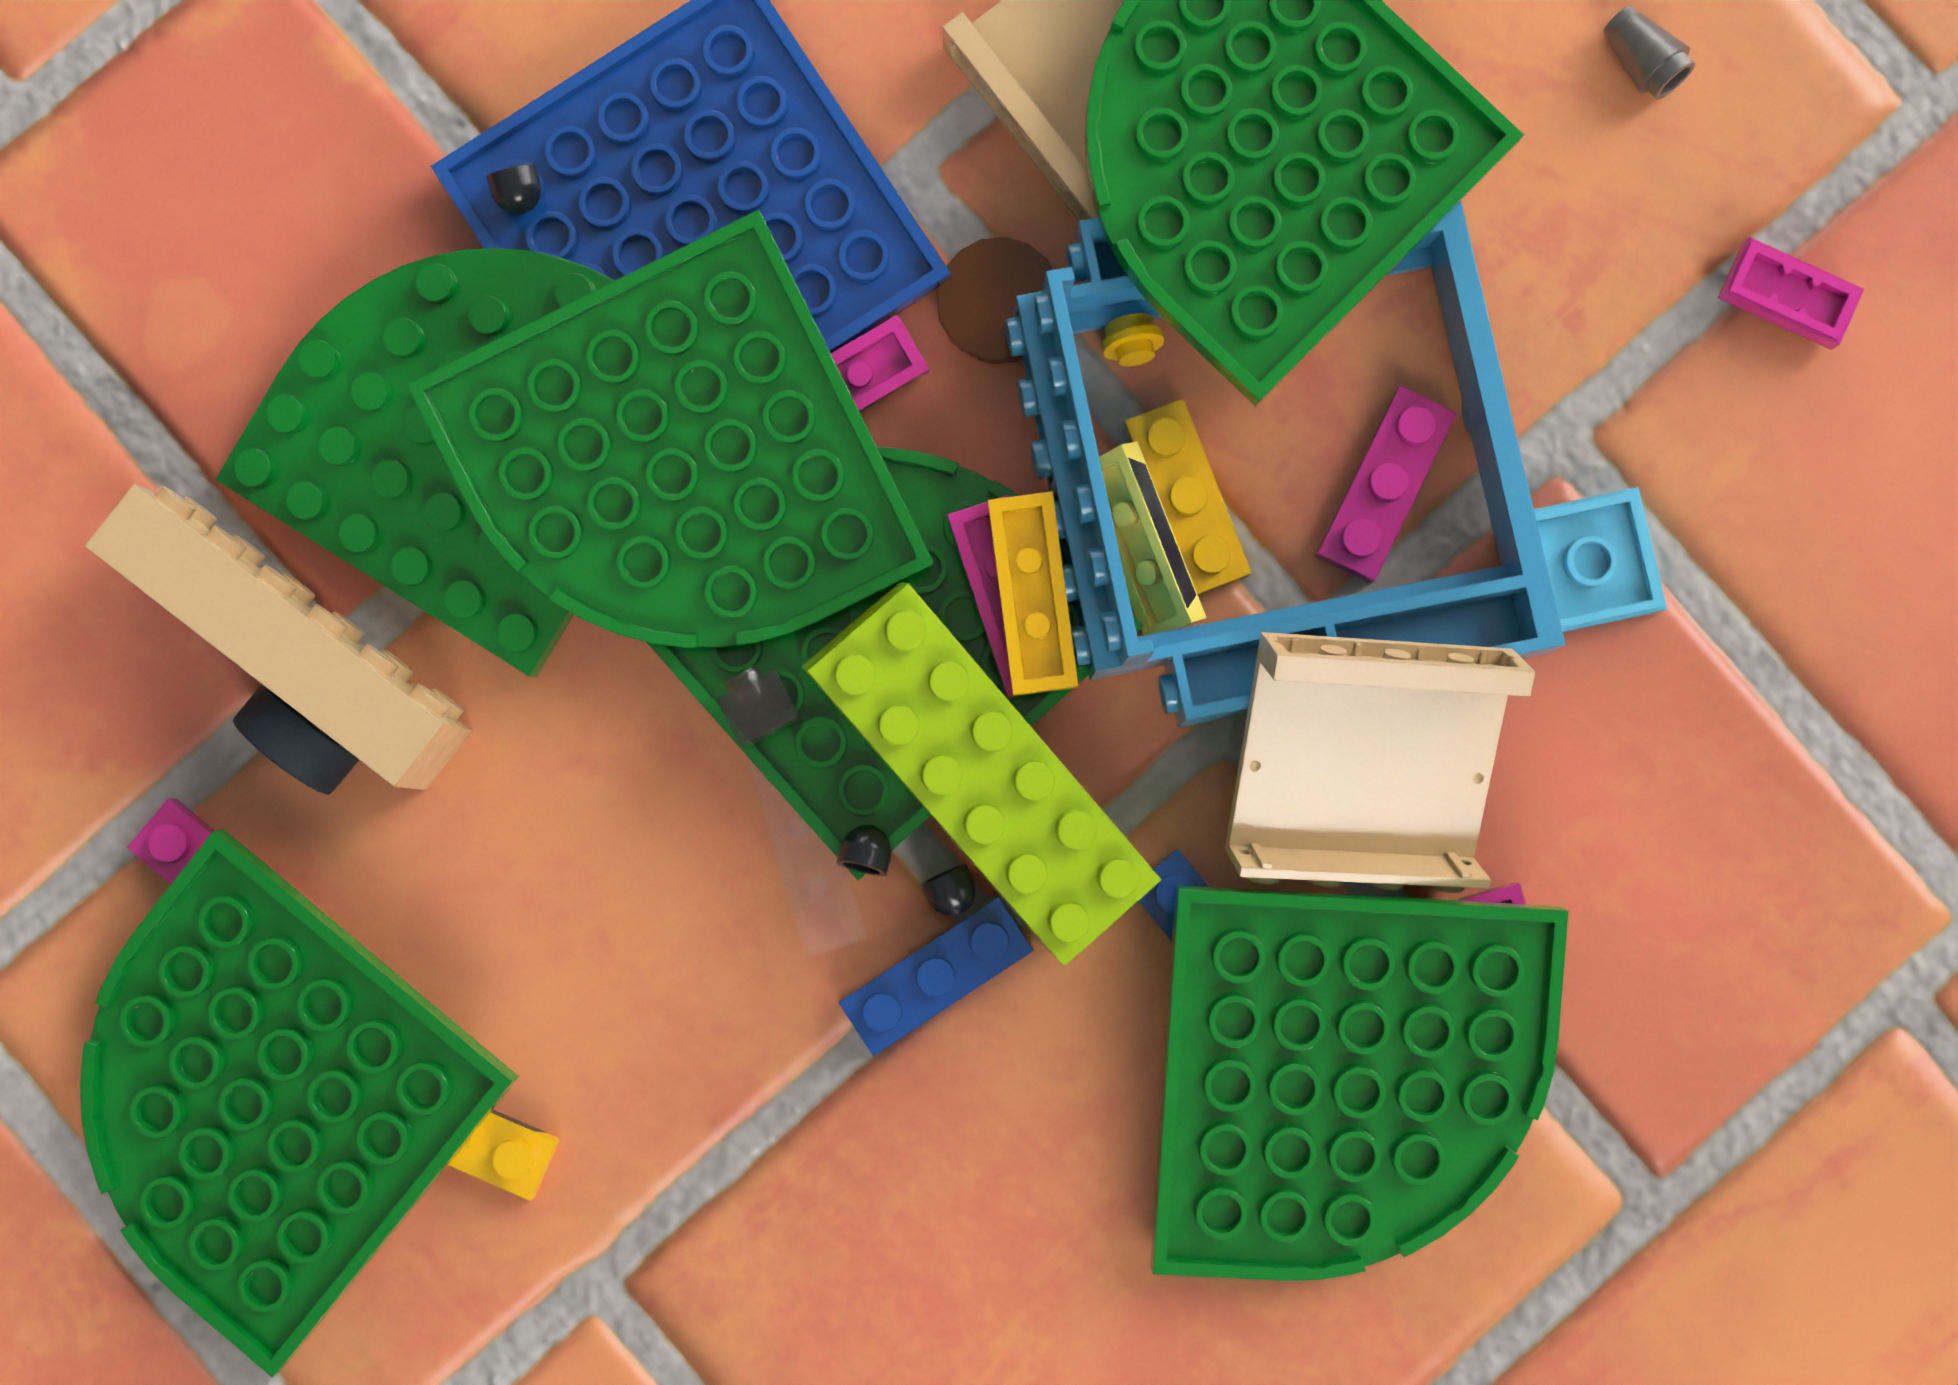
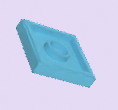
[1534,487,1667,632]

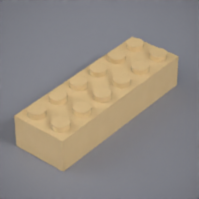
[85,484,473,790]

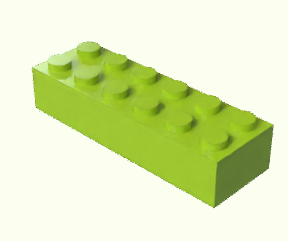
[802,582,1162,966]

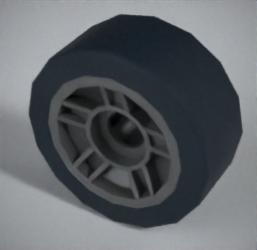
[233,684,359,795]

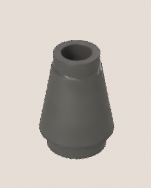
[1603,5,1695,100]

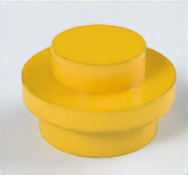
[1101,313,1165,367]

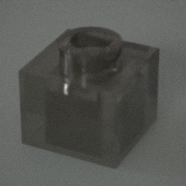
[716,666,802,749]

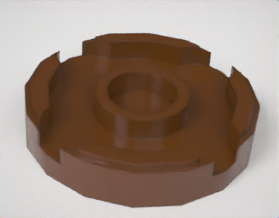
[937,237,1053,364]

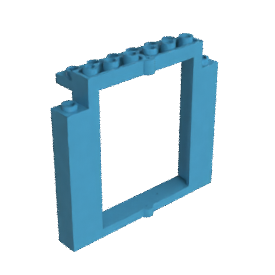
[1005,201,1566,728]

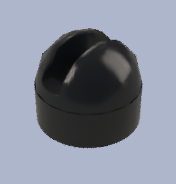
[486,164,541,214]
[836,825,892,876]
[920,863,976,915]

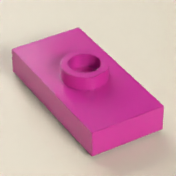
[1717,237,1864,350]

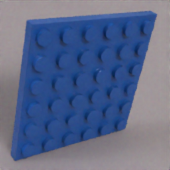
[430,0,951,353]

